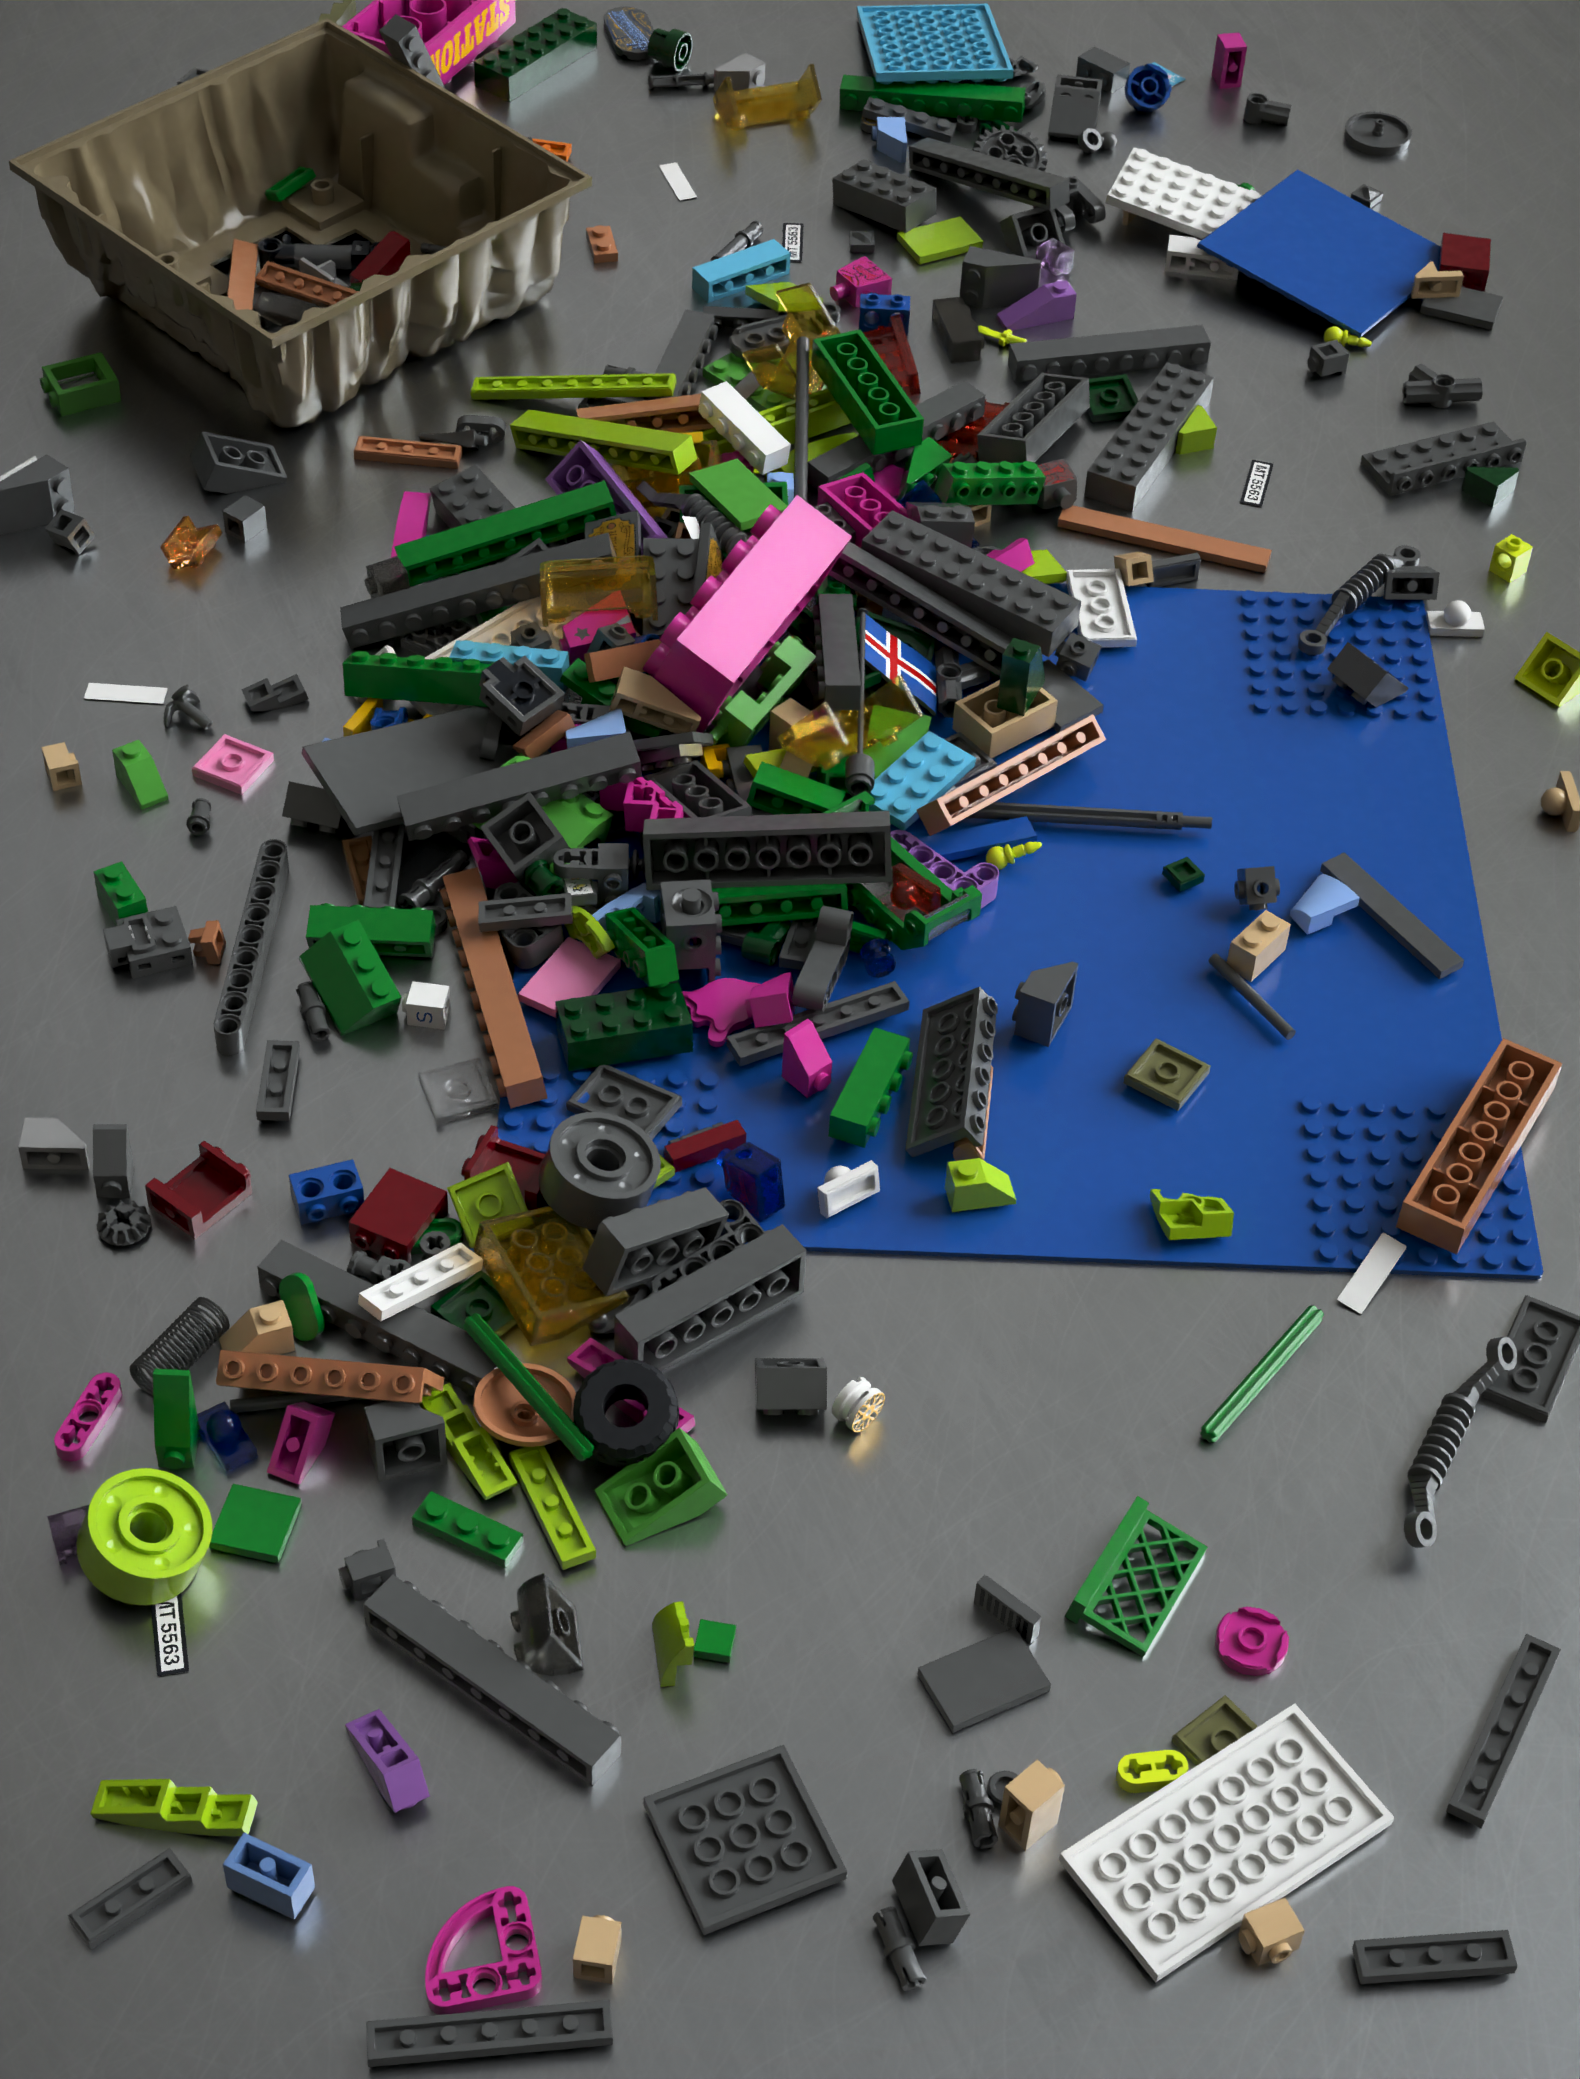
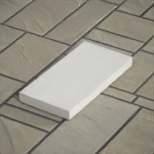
[1066,569,1137,648]

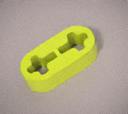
[1116,1750,1188,1793]

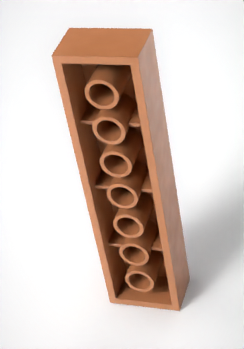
[1396,1038,1563,1255]

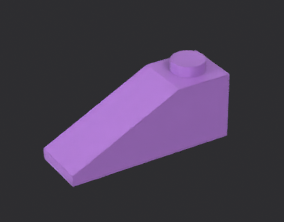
[996,280,1077,331]
[345,1709,430,1812]

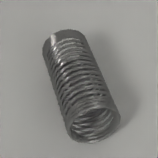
[129,1297,230,1396]

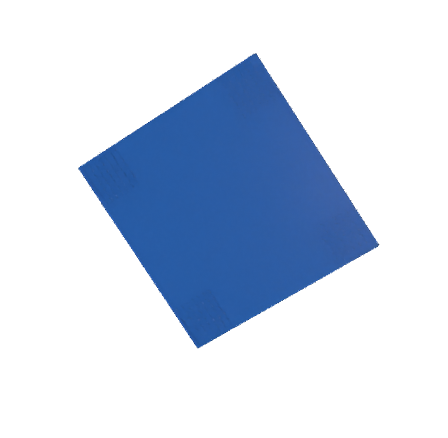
[497,583,1543,1280]

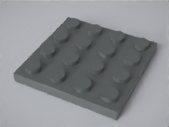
[643,1745,847,1935]

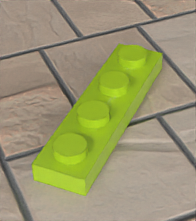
[509,1445,596,1570]

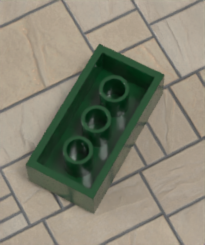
[555,982,693,1071]

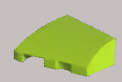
[1150,1189,1234,1240]
[652,1601,694,1687]

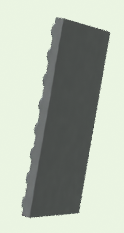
[302,706,550,835]

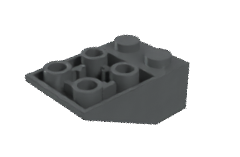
[1048,74,1103,139]

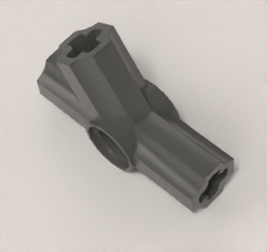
[1402,363,1483,408]
[934,646,990,718]

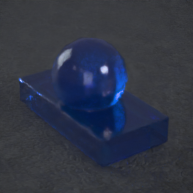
[197,1401,258,1472]

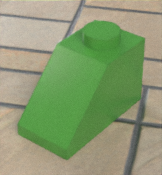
[112,740,169,810]

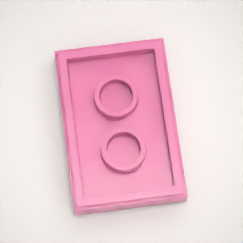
[518,937,621,1018]

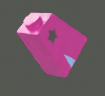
[559,591,636,665]

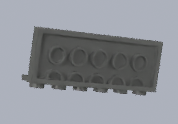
[1361,421,1527,496]
[905,986,998,1158]

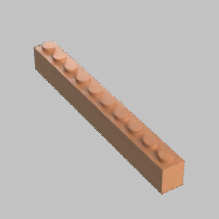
[440,867,548,1109]

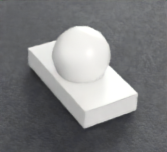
[1426,600,1485,637]
[817,1160,880,1218]

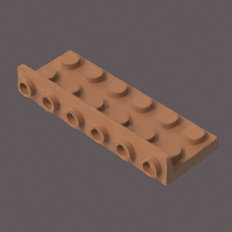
[216,1350,444,1404]

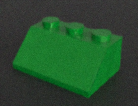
[299,919,402,1036]

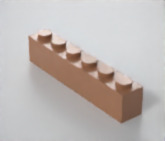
[576,394,714,433]

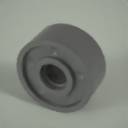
[539,1112,661,1231]

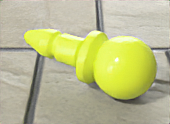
[1324,326,1372,347]
[986,842,1042,870]

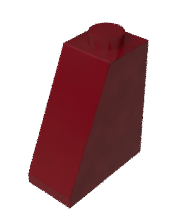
[350,230,411,286]

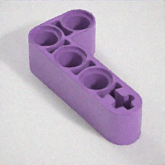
[891,830,999,908]

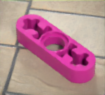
[54,1373,122,1462]

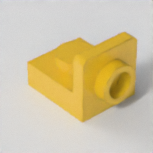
[700,744,730,779]

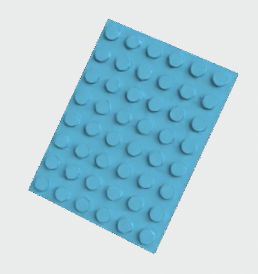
[857,3,1013,84]

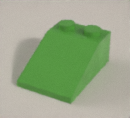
[595,1427,728,1546]

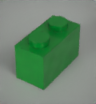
[93,861,148,925]

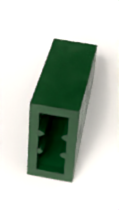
[997,638,1045,716]

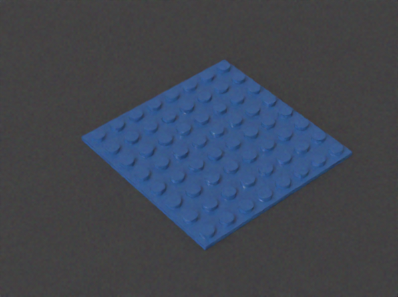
[1197,170,1441,337]

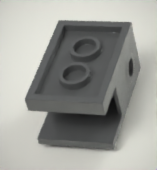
[660,879,722,984]

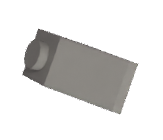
[714,53,765,92]
[18,1117,90,1170]

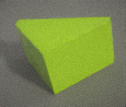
[1176,405,1217,455]

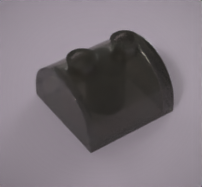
[510,1573,583,1676]

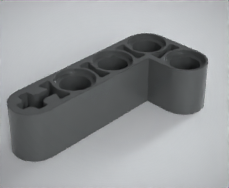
[792,906,854,1012]
[652,1199,764,1292]

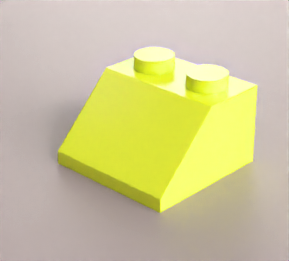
[1514,632,1580,707]

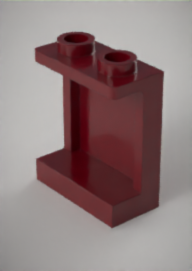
[1439,233,1491,292]
[461,1125,545,1215]
[145,1141,252,1240]
[349,1168,448,1264]

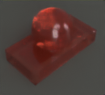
[890,863,941,916]

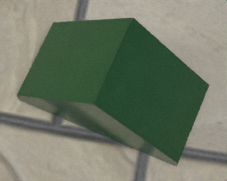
[1462,467,1519,508]

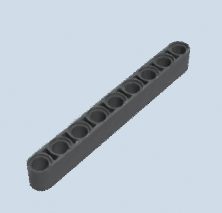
[214,839,289,1056]

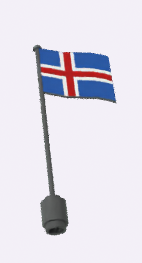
[845,608,936,796]

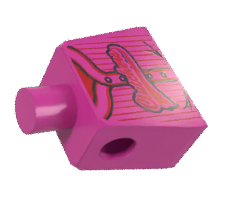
[830,256,892,308]

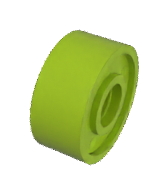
[76,1468,213,1605]

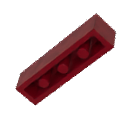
[664,1120,747,1173]

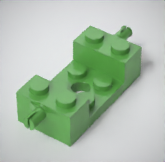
[709,635,816,747]

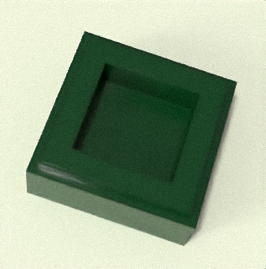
[1162,857,1205,892]

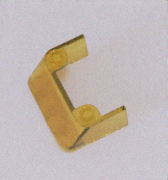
[713,64,822,131]
[742,282,840,400]
[540,555,658,627]
[777,674,924,770]

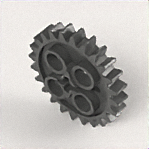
[973,125,1048,172]

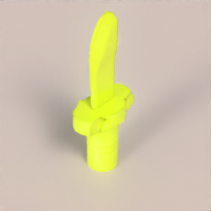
[976,326,1027,347]

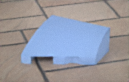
[565,708,626,749]
[1290,874,1360,935]

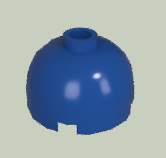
[1124,64,1172,113]

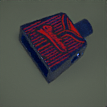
[716,1142,785,1222]

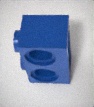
[859,293,910,336]
[289,1159,364,1225]

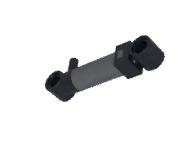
[258,234,380,272]

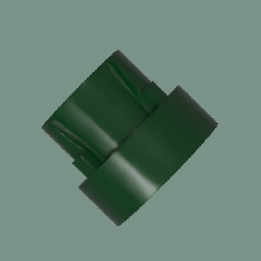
[648,28,693,71]

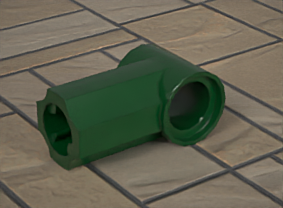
[741,920,791,966]

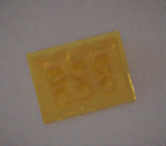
[473,1206,629,1346]

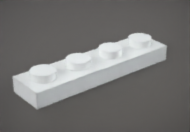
[358,1242,483,1321]

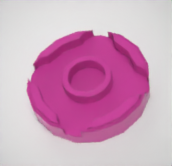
[1215,1607,1289,1676]

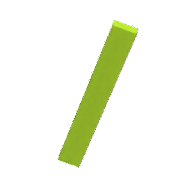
[470,373,676,400]

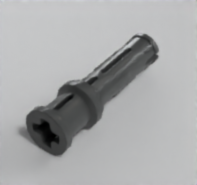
[396,849,470,909]

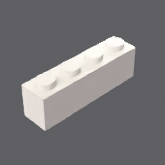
[698,381,791,475]

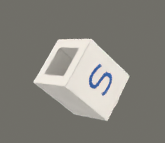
[402,981,451,1030]

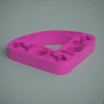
[425,1886,542,2015]

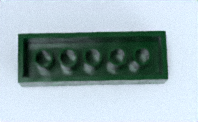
[474,8,597,102]

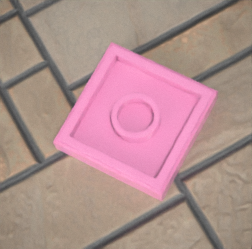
[192,734,274,795]

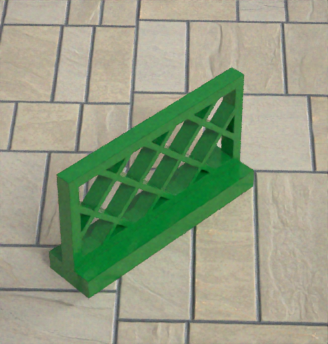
[1064,1496,1208,1657]

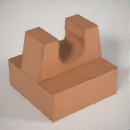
[188,920,226,964]

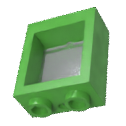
[40,352,121,416]

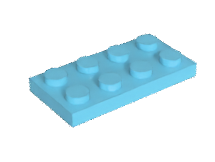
[869,731,976,830]

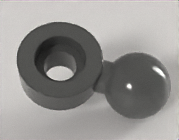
[1078,128,1117,154]

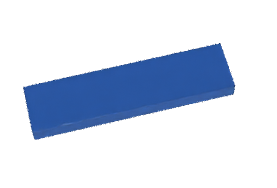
[918,816,1037,861]

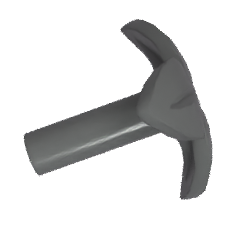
[163,684,213,730]

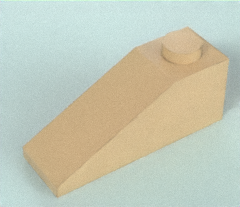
[609,667,701,734]

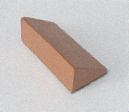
[513,710,576,759]

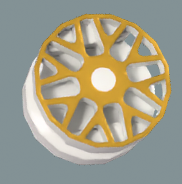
[832,1377,885,1432]

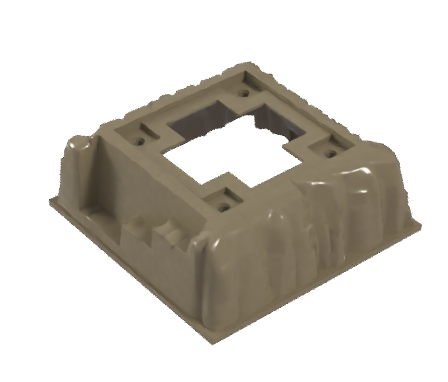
[9,18,592,429]

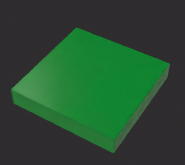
[209,1484,302,1564]

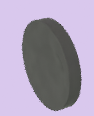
[1344,112,1412,156]

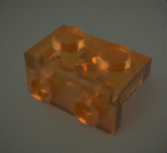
[161,516,222,569]

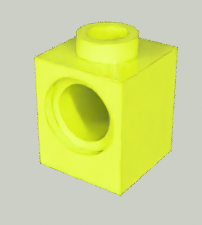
[1489,534,1533,583]

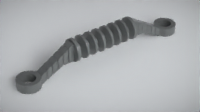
[636,480,749,555]
[1298,545,1421,655]
[1404,1336,1517,1548]

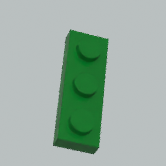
[412,1491,524,1568]

